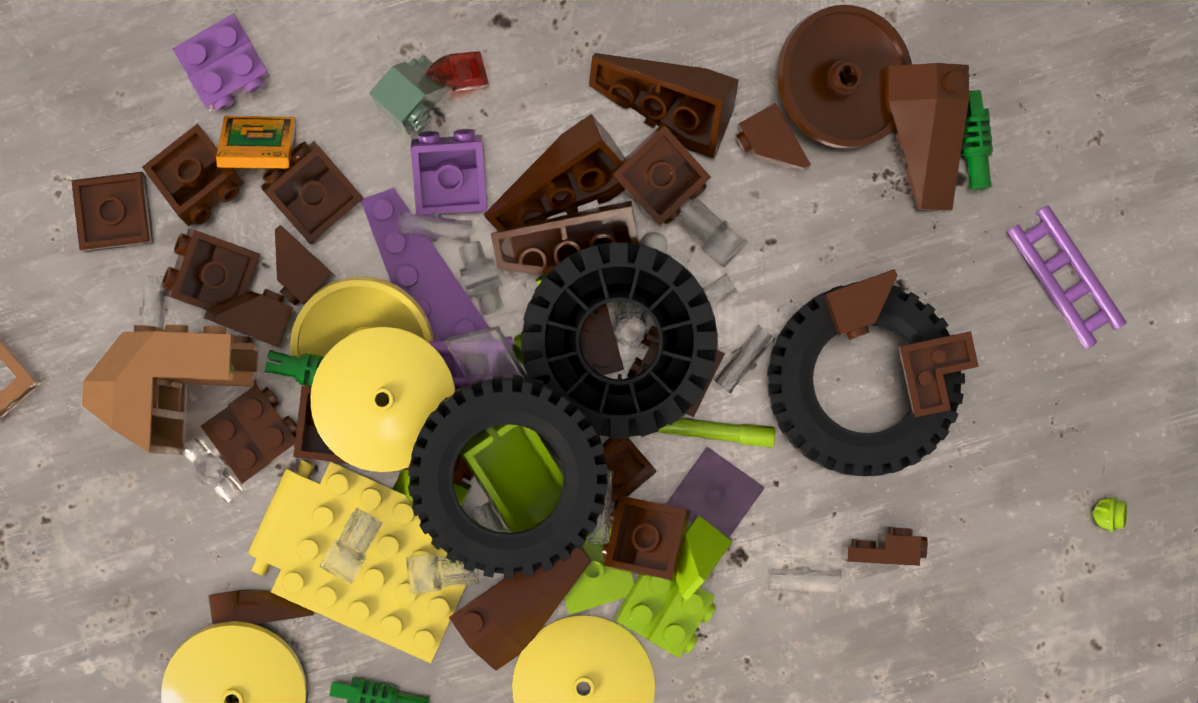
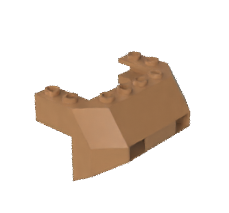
[82,325,259,455]

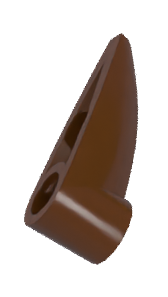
[208,590,314,625]

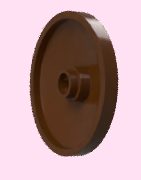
[777,5,912,148]

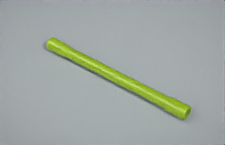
[655,418,775,448]

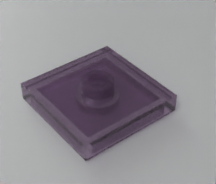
[666,446,765,539]

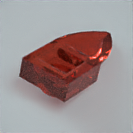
[425,51,489,92]

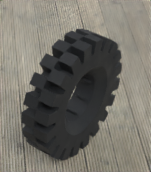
[521,242,718,439]

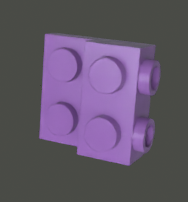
[172,13,270,112]
[411,129,487,215]

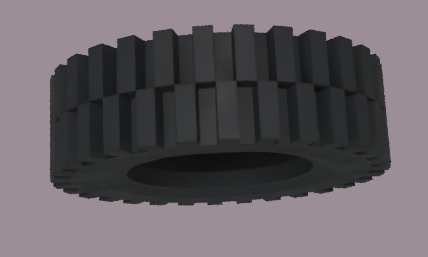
[767,282,965,476]
[408,375,608,579]

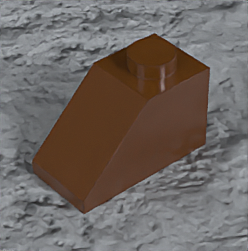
[735,103,811,172]
[275,225,335,305]
[824,269,897,340]
[204,289,293,347]

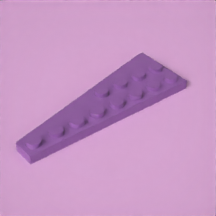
[361,187,541,436]

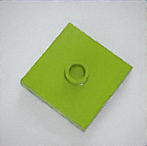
[564,527,634,615]

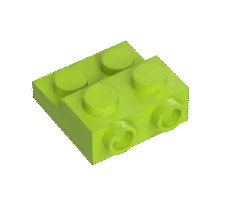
[614,575,716,658]

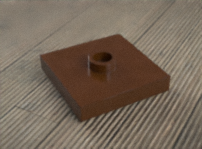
[71,171,152,251]

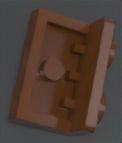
[600,437,657,517]

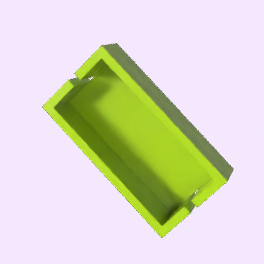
[459,424,564,533]

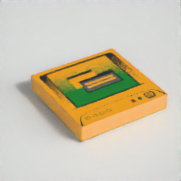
[216,116,296,168]

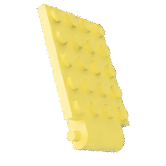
[247,460,472,663]

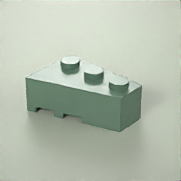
[369,55,455,135]

